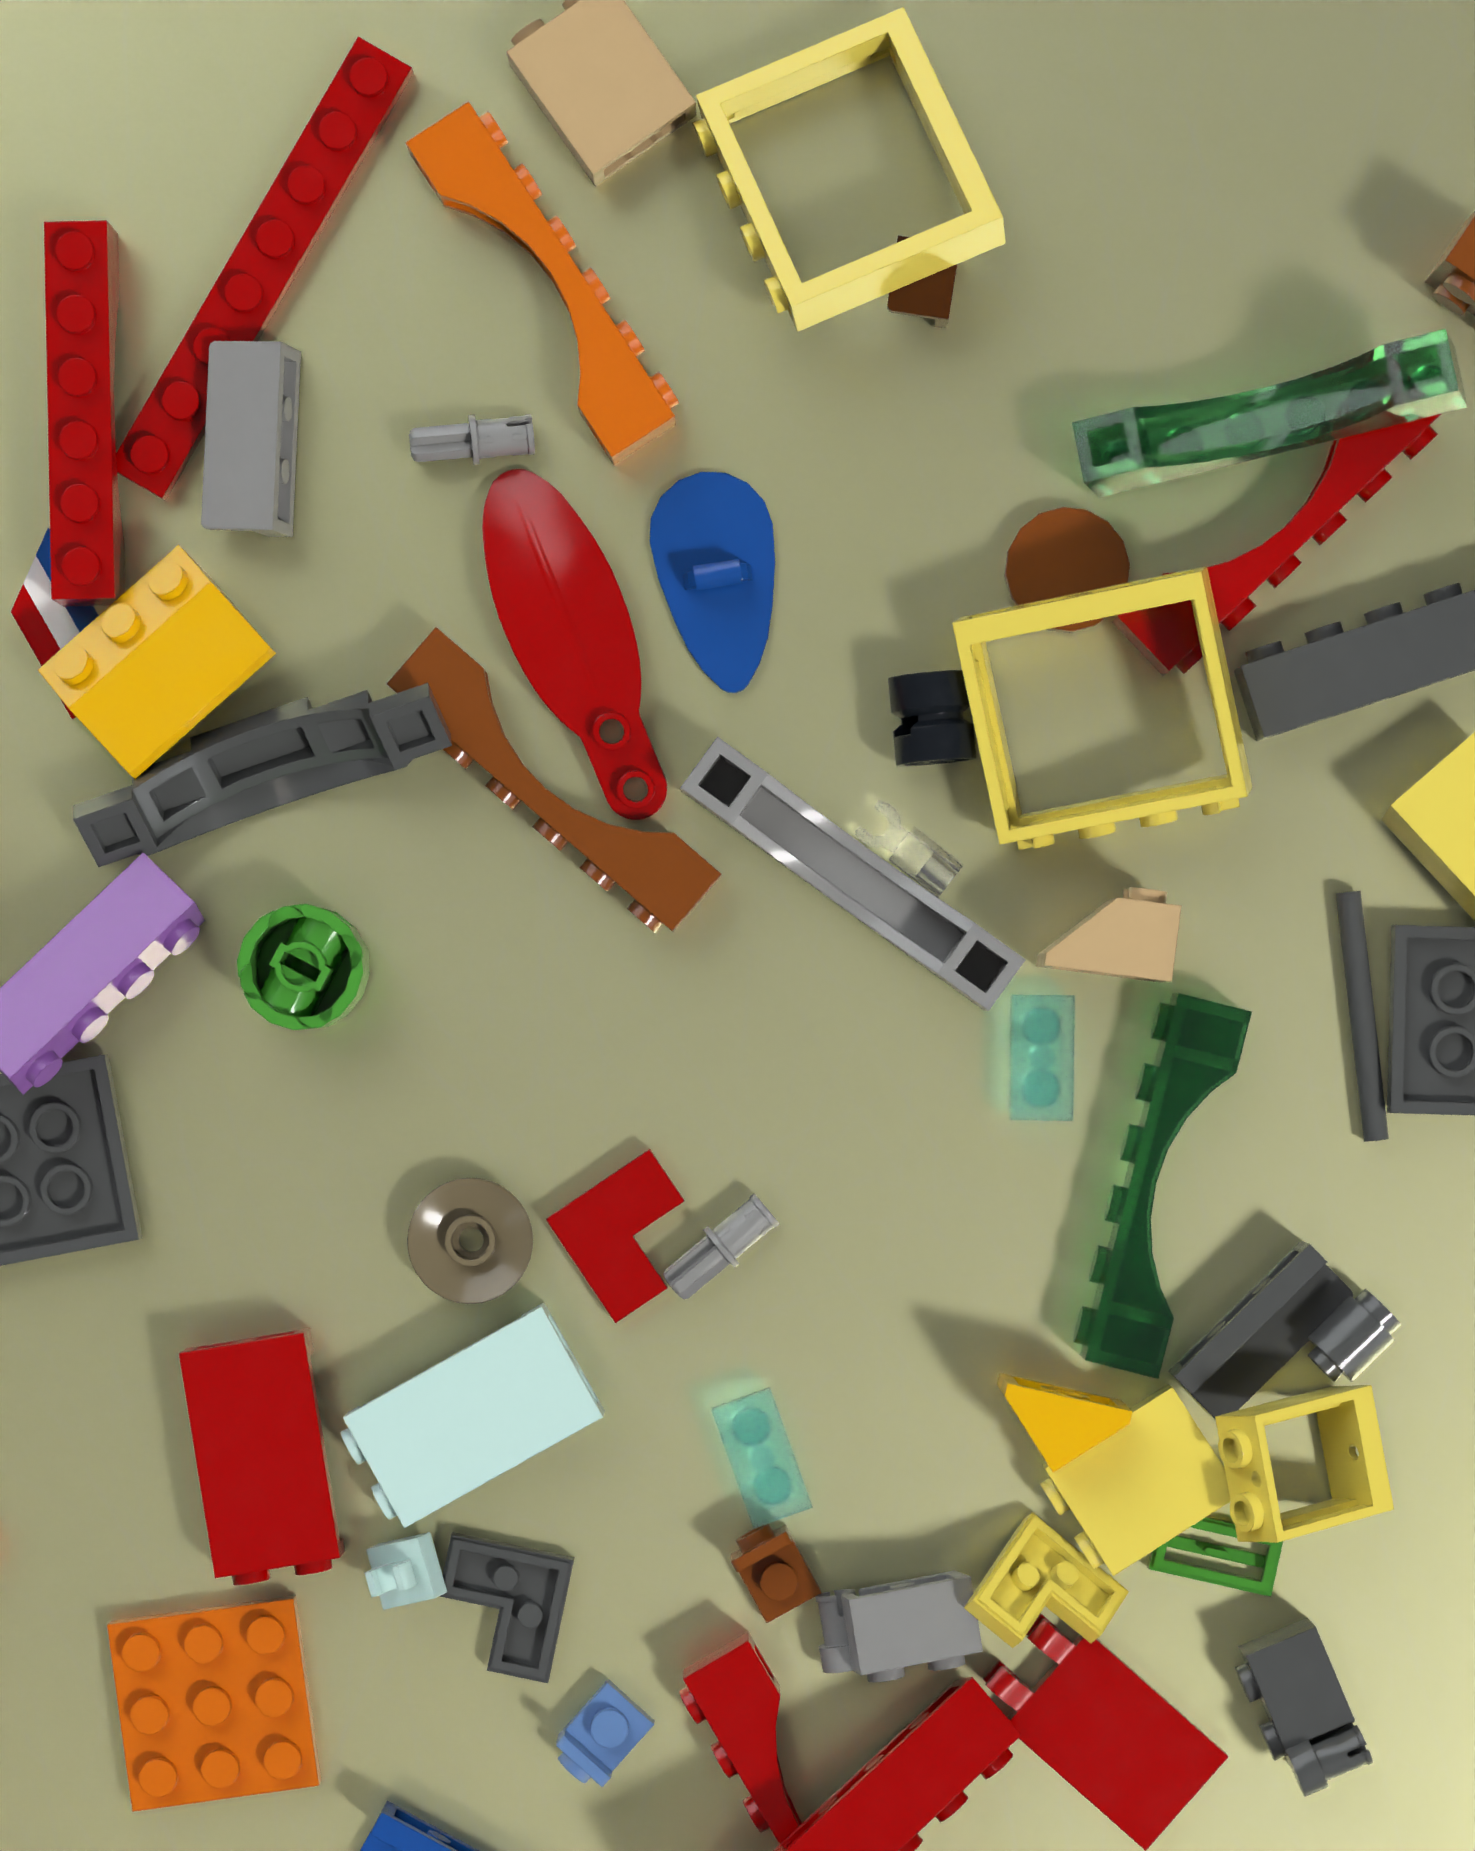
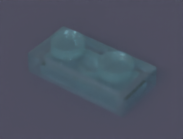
[1009,994,1075,1121]
[711,1387,813,1529]

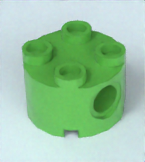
[237,904,370,1030]

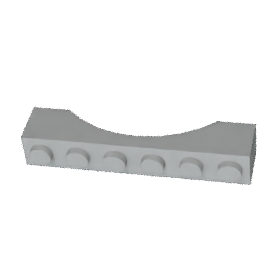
[680,737,1026,1011]

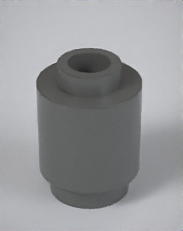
[1307,1289,1401,1382]

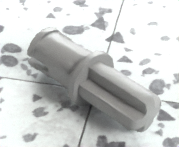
[409,414,535,465]
[663,1194,779,1299]

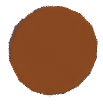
[1004,507,1130,633]

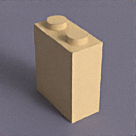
[506,0,697,186]

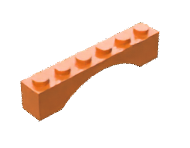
[405,101,679,465]

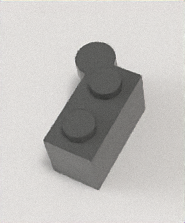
[1235,1618,1373,1797]

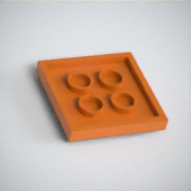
[107,1595,321,1812]

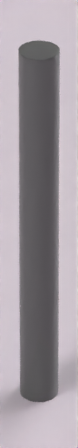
[1336,891,1389,1142]

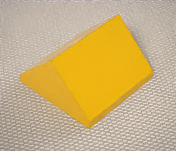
[997,1373,1133,1473]

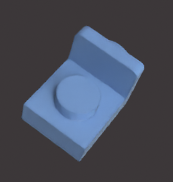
[556,1679,655,1787]

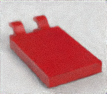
[983,1613,1229,1851]

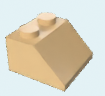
[1036,887,1182,982]

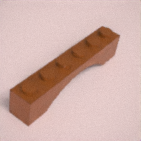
[387,627,722,933]

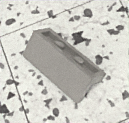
[201,341,301,537]

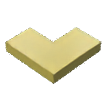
[964,1512,1129,1648]

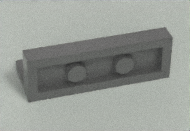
[1169,1241,1353,1420]

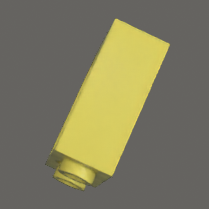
[1215,1385,1394,1543]

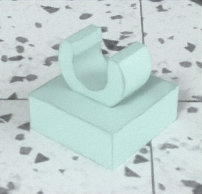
[365,1532,447,1610]

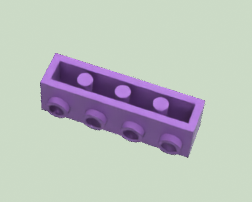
[0,853,205,1095]

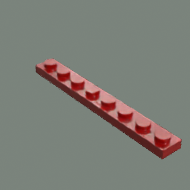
[116,37,414,501]

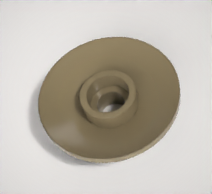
[407,1178,533,1304]

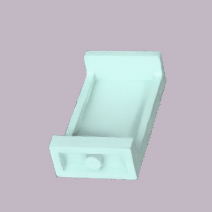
[341,1302,605,1528]

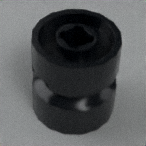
[888,670,976,767]

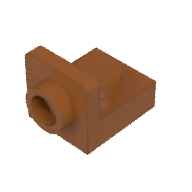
[730,1522,822,1623]

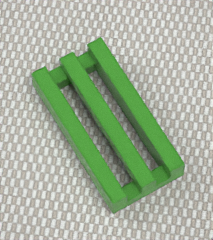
[1147,1517,1283,1597]

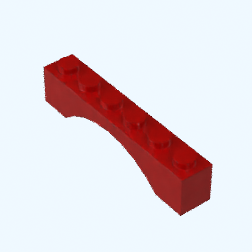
[44,220,125,607]
[1112,358,1443,676]
[679,1632,803,1844]

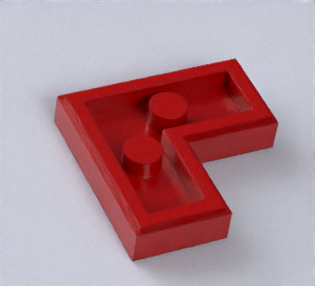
[546,1149,685,1323]

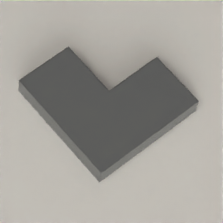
[440,1532,575,1683]

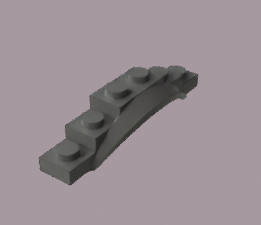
[73,683,452,867]

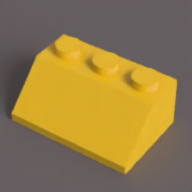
[38,544,276,779]

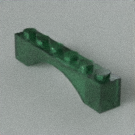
[1072,329,1468,498]
[1073,993,1252,1379]

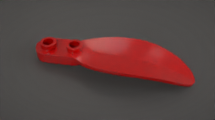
[482,469,667,820]

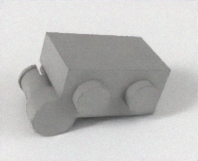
[815,1570,983,1682]

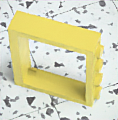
[692,7,1006,332]
[952,566,1253,850]

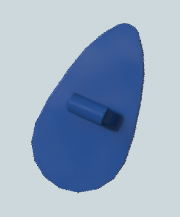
[650,472,775,693]

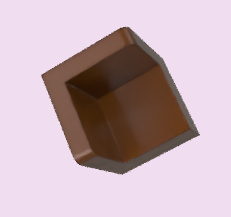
[887,236,957,328]

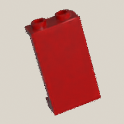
[179,1328,345,1585]

